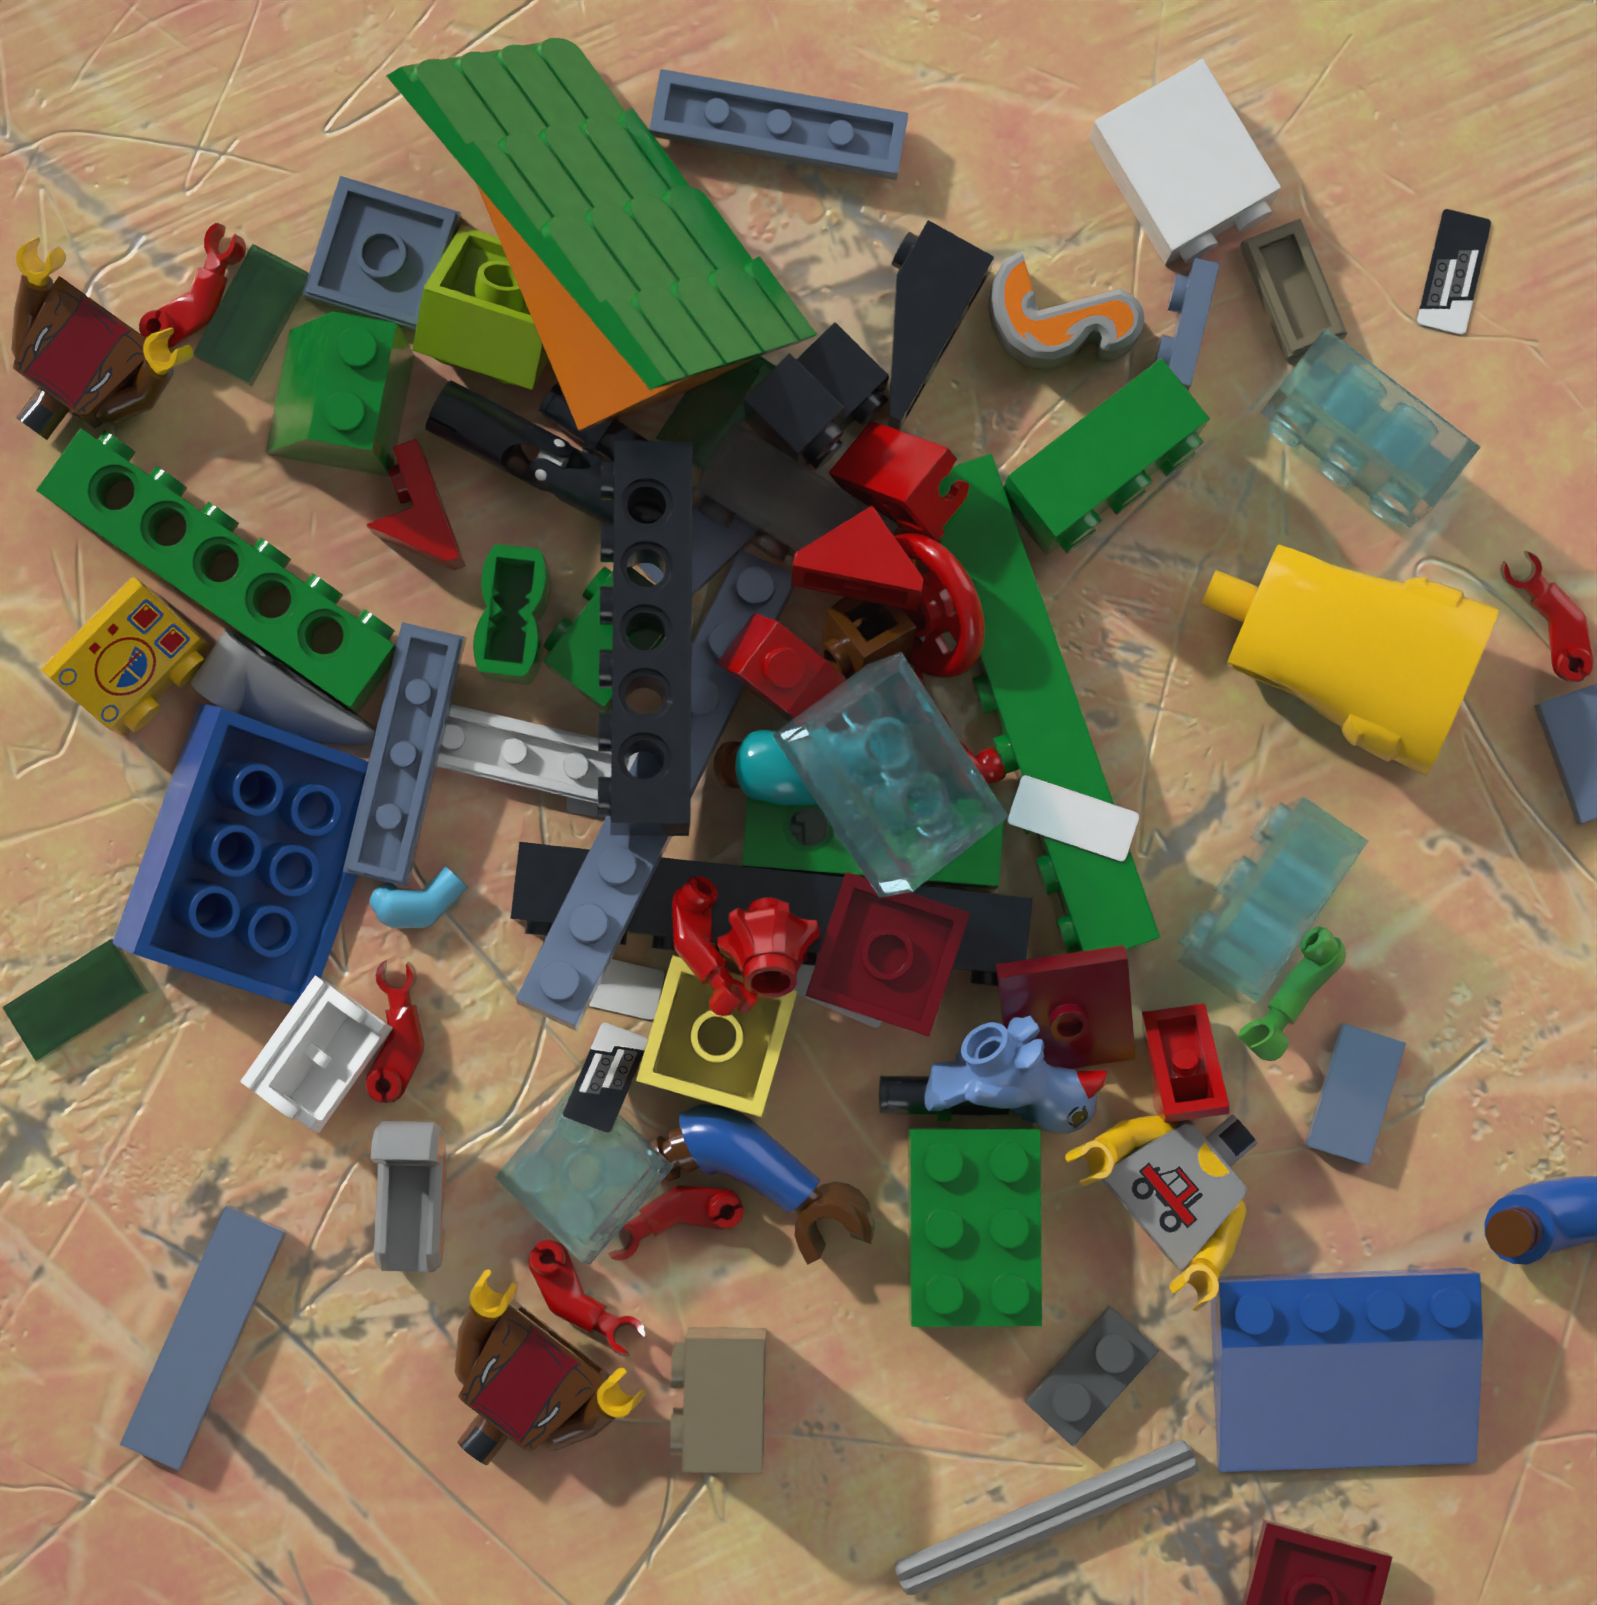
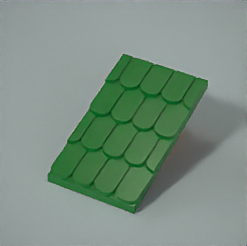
[386,38,817,431]

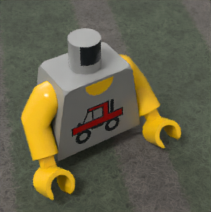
[1065,1114,1258,1311]

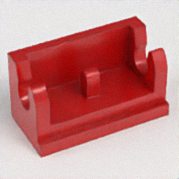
[828,421,969,542]

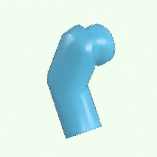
[370,866,468,928]

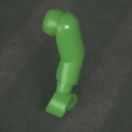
[1238,926,1346,1061]

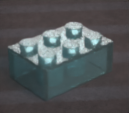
[1260,328,1480,528]
[772,652,1009,898]
[1178,796,1368,1005]

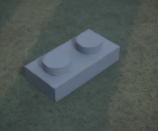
[1154,258,1220,390]

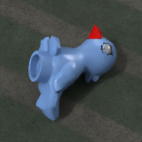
[924,1016,1107,1134]

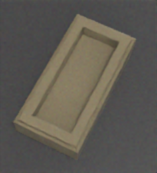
[1239,218,1347,361]

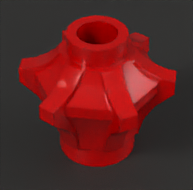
[718,897,820,998]

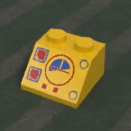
[41,576,211,736]

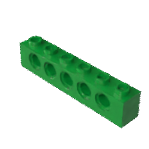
[36,428,396,714]

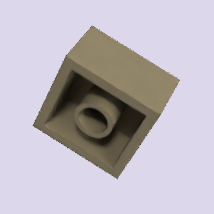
[670,1327,766,1474]

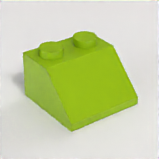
[412,225,549,390]

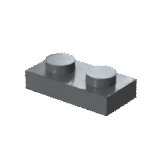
[1024,1305,1159,1446]

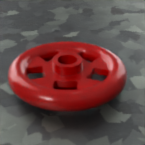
[894,533,985,678]

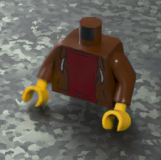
[11,237,194,440]
[454,1269,646,1465]

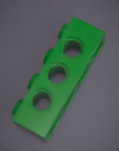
[741,793,1005,889]

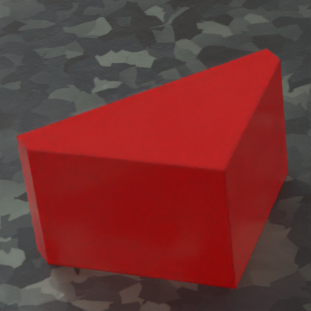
[791,506,924,611]

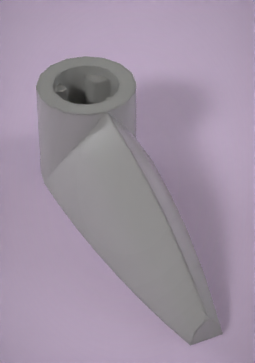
[190,629,377,744]

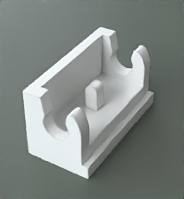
[240,976,393,1133]

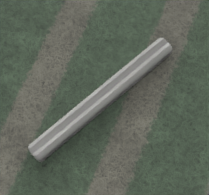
[895,1440,1198,1595]

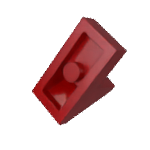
[367,438,466,570]
[1142,1003,1230,1123]

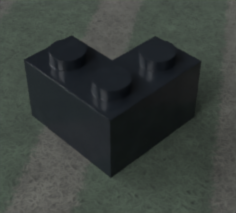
[743,322,889,475]

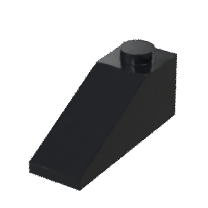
[888,220,994,430]

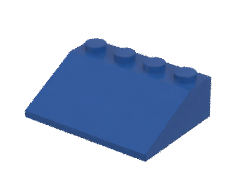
[112,702,369,1006]
[1210,1268,1483,1472]

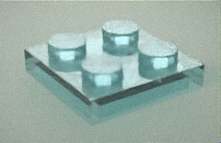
[495,1080,674,1264]

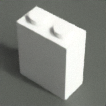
[1089,58,1281,265]

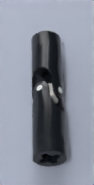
[425,380,664,524]

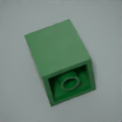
[266,311,414,477]

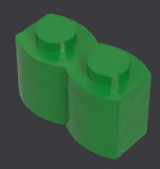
[473,544,551,685]

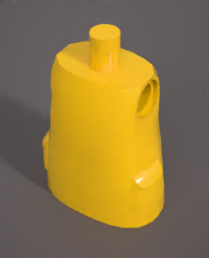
[1201,544,1499,777]

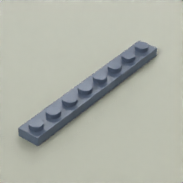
[516,549,795,1031]

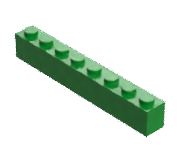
[938,453,1161,954]

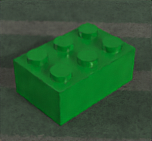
[1004,358,1210,556]
[908,1127,1042,1327]

